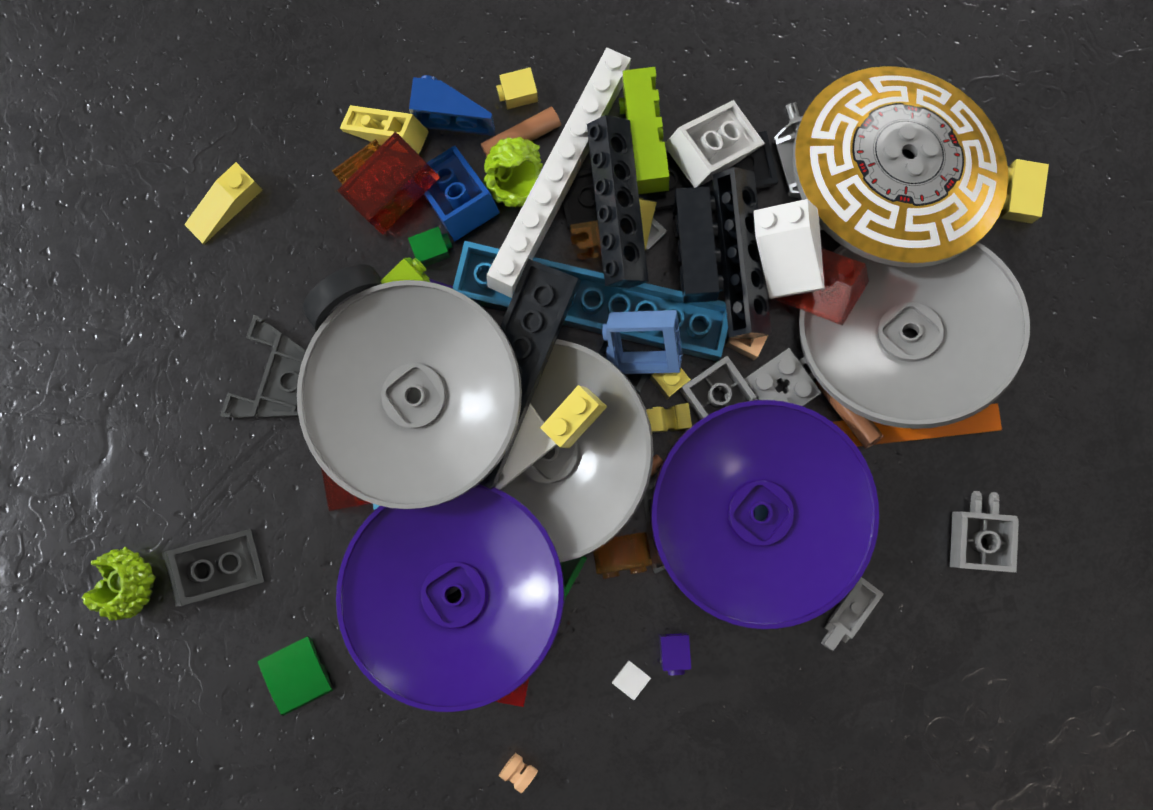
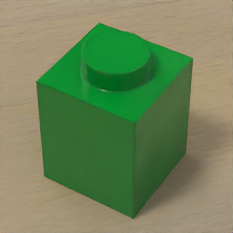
[408,227,453,267]

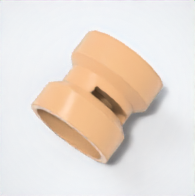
[499,753,538,793]

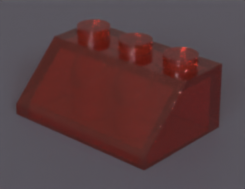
[337,131,440,234]
[773,248,869,326]

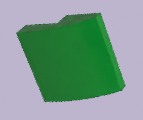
[258,636,334,716]

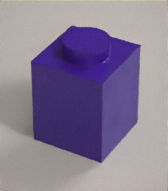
[659,633,691,675]

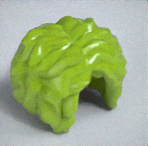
[483,137,543,207]
[82,547,156,621]

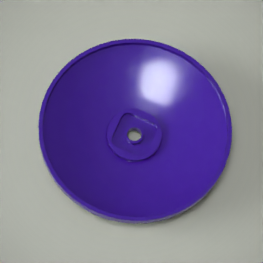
[651,400,879,629]
[336,484,565,712]

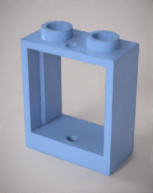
[602,310,683,374]

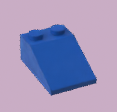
[409,75,495,136]
[410,145,500,241]

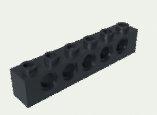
[587,115,649,288]
[712,167,772,339]

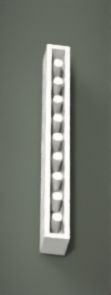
[487,48,631,298]

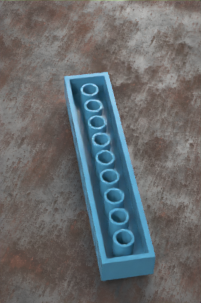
[452,241,728,362]

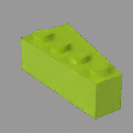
[618,67,669,194]

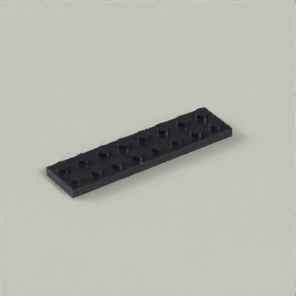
[562,131,779,229]
[479,259,581,489]

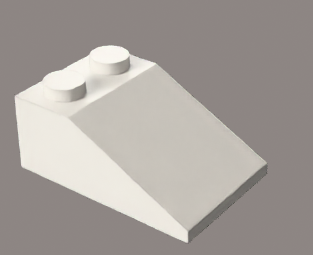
[665,100,765,188]
[754,199,825,299]

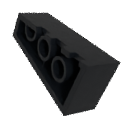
[672,187,723,303]

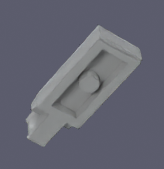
[821,577,884,651]

